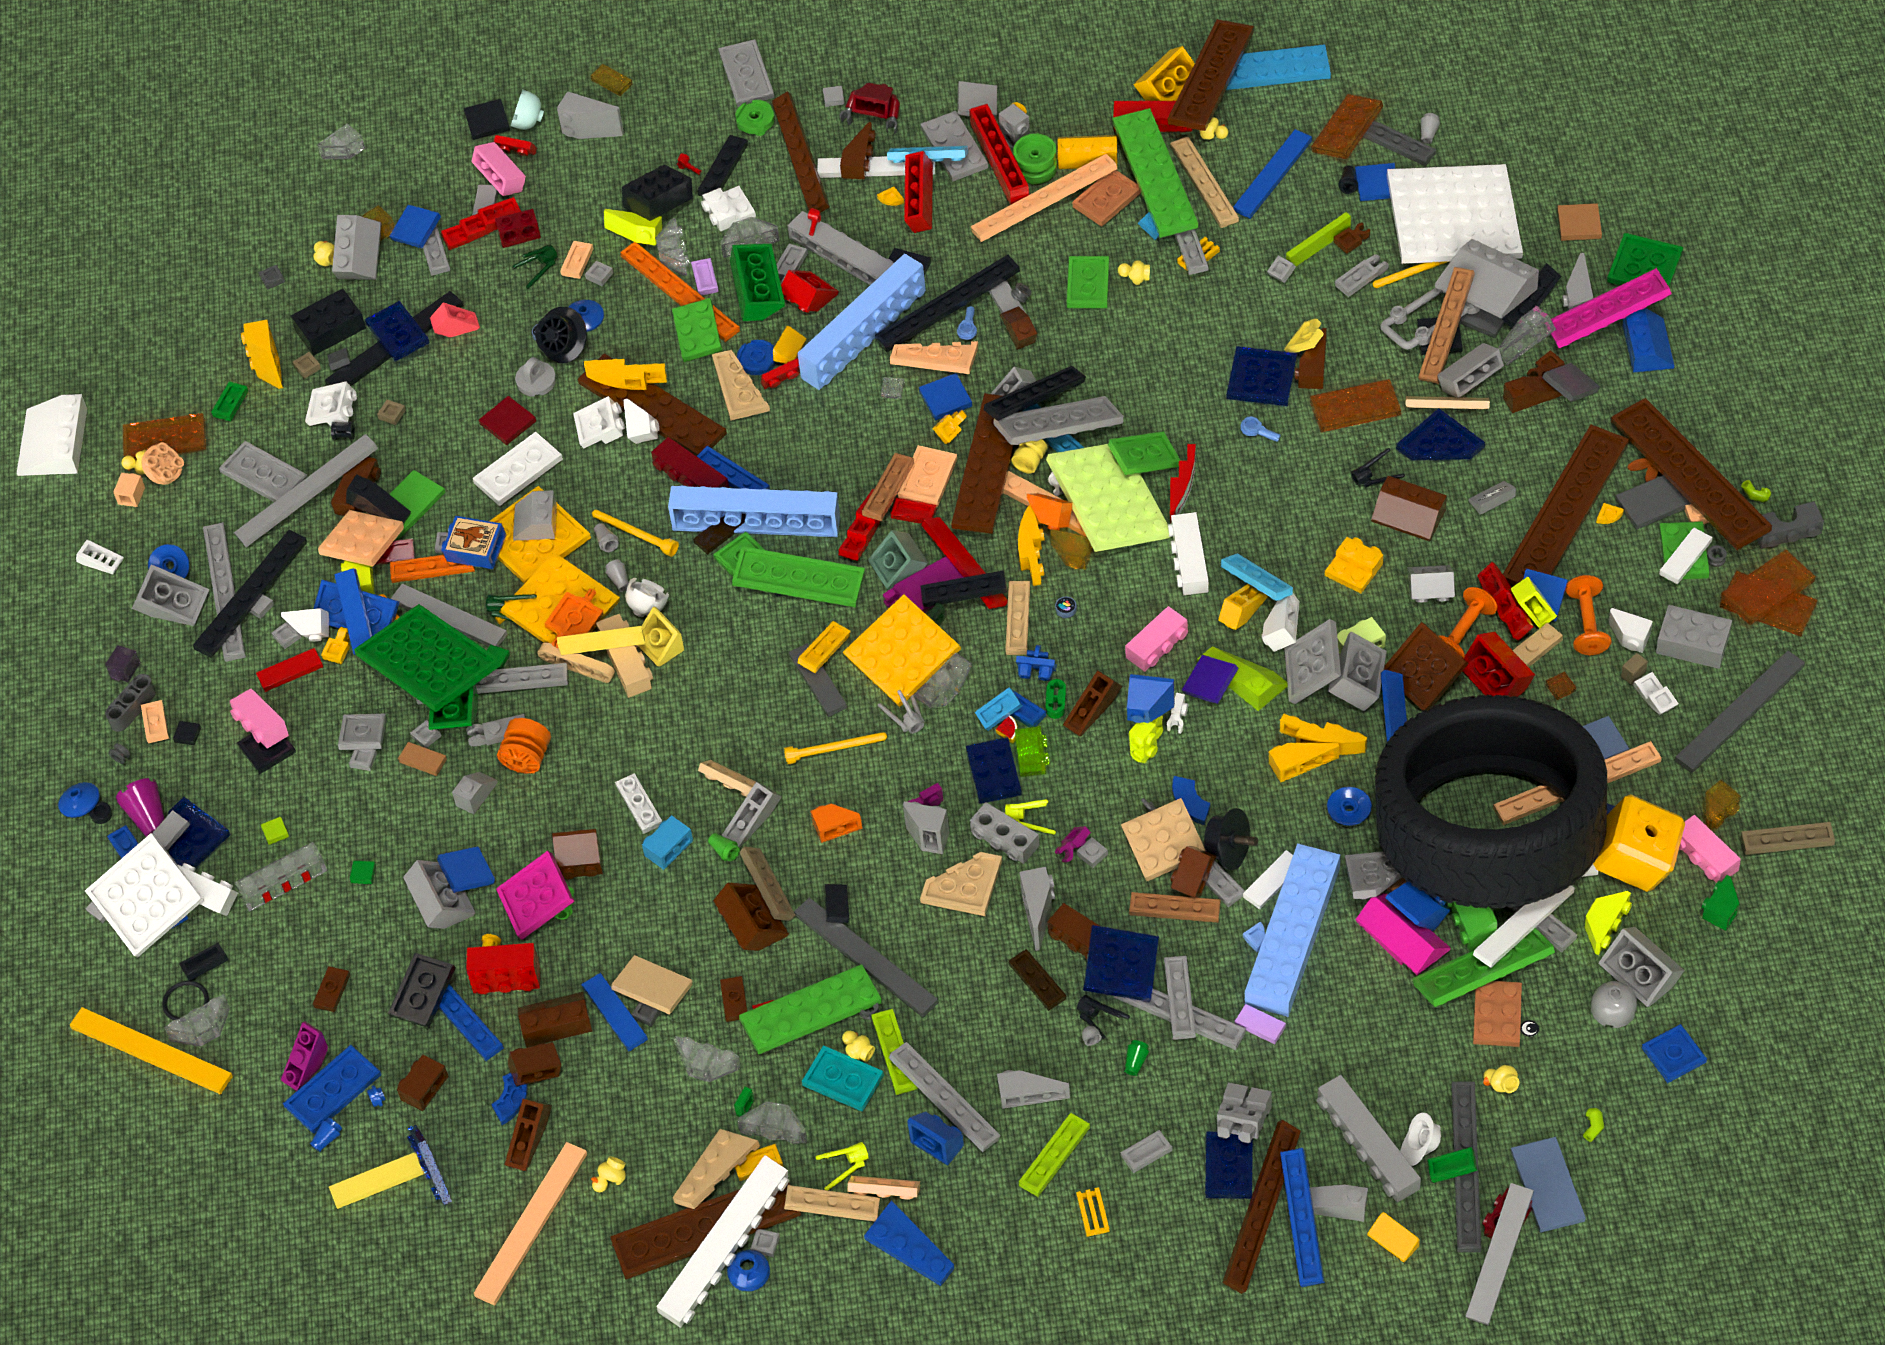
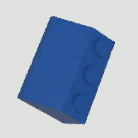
[1622,308,1674,373]

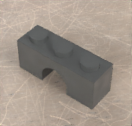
[1757,501,1824,549]

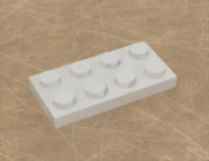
[473,432,563,506]

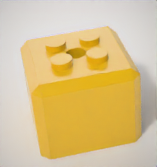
[1593,794,1685,892]

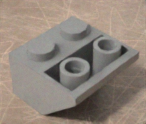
[903,801,949,855]

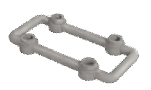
[1380,287,1480,350]

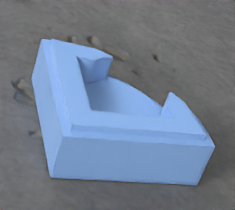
[1243,922,1265,952]

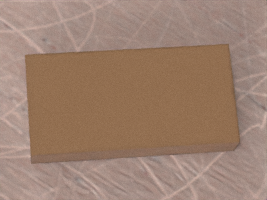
[398,742,447,776]

